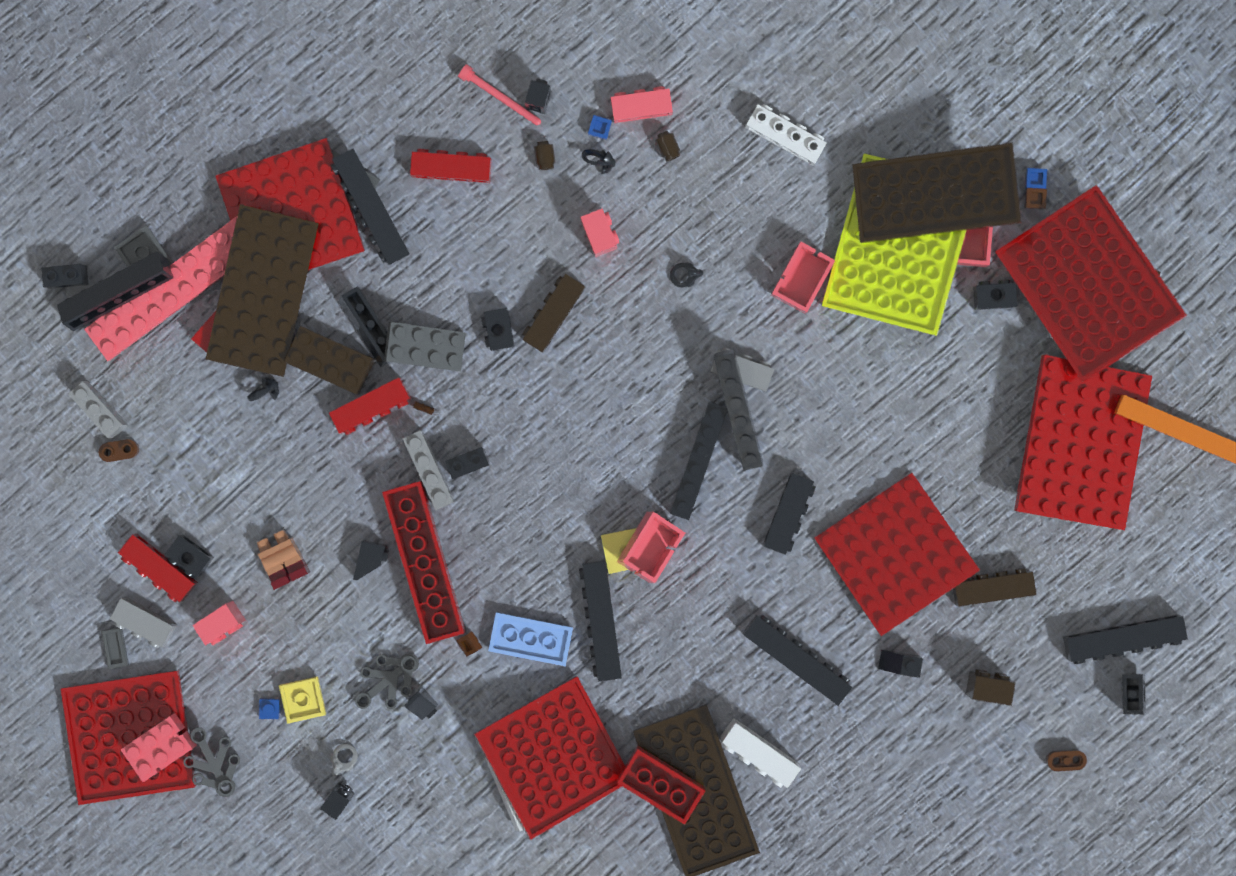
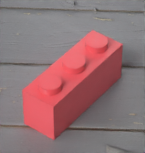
[611,86,673,123]

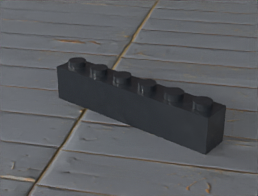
[331,148,410,265]
[57,251,174,331]
[714,349,763,471]
[670,402,727,520]
[579,560,622,682]
[742,615,852,706]
[1063,615,1188,664]

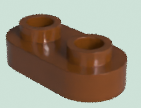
[99,439,139,462]
[1046,749,1087,772]

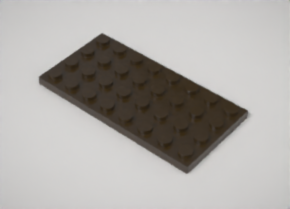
[852,142,1021,243]
[205,204,319,377]
[633,704,760,876]

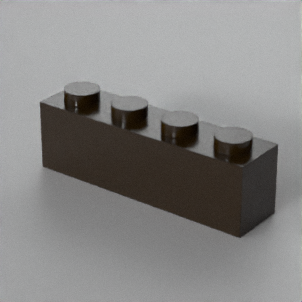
[522,273,586,353]
[953,568,1037,607]

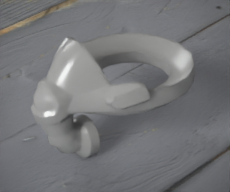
[331,744,358,776]

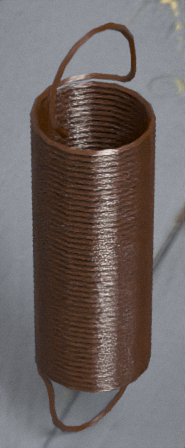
[408,401,439,415]

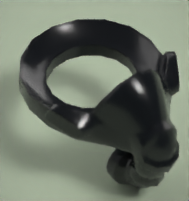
[582,149,616,174]
[670,262,704,288]
[247,377,279,401]

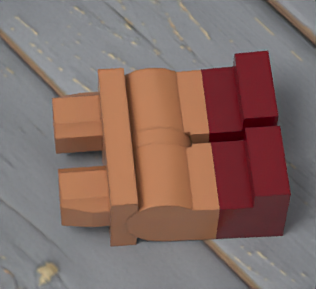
[257,530,310,590]

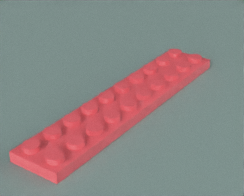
[84,216,237,361]

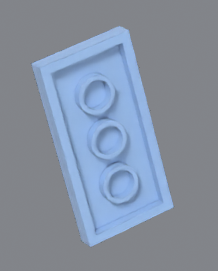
[488,612,573,666]

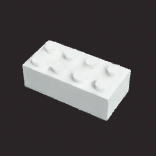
[720,718,801,788]

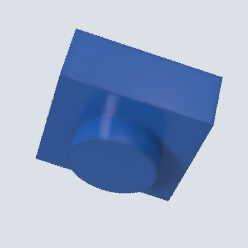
[588,115,612,140]
[1025,168,1047,189]
[259,698,280,719]

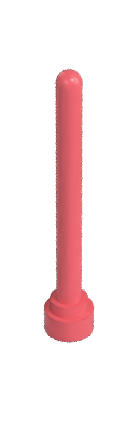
[458,64,541,125]

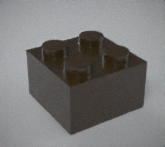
[966,669,1016,706]

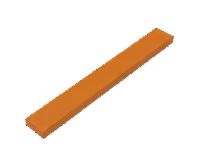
[1114,395,1236,464]

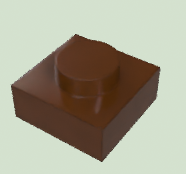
[1025,188,1047,209]
[456,631,482,657]

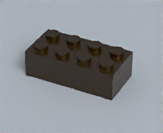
[284,326,375,395]

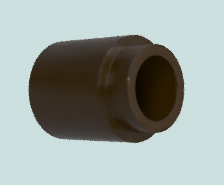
[655,131,681,162]
[534,141,555,170]

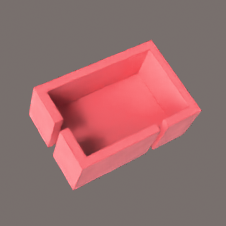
[957,227,993,267]
[771,241,835,314]
[617,512,685,583]
[121,713,197,782]

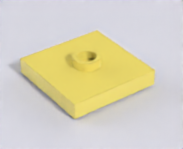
[601,528,637,574]
[279,676,326,724]

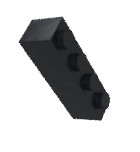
[338,286,389,367]
[762,473,816,555]

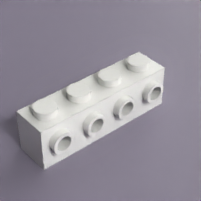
[745,104,826,166]

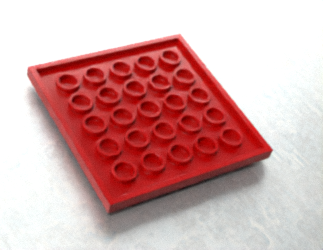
[215,138,365,270]
[814,473,980,636]
[61,670,196,805]
[474,676,625,840]

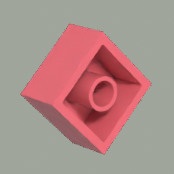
[580,208,619,258]
[192,601,246,646]

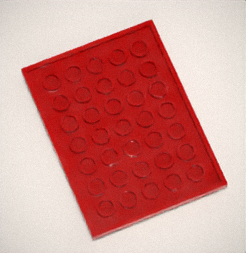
[995,185,1187,383]
[1014,355,1152,530]

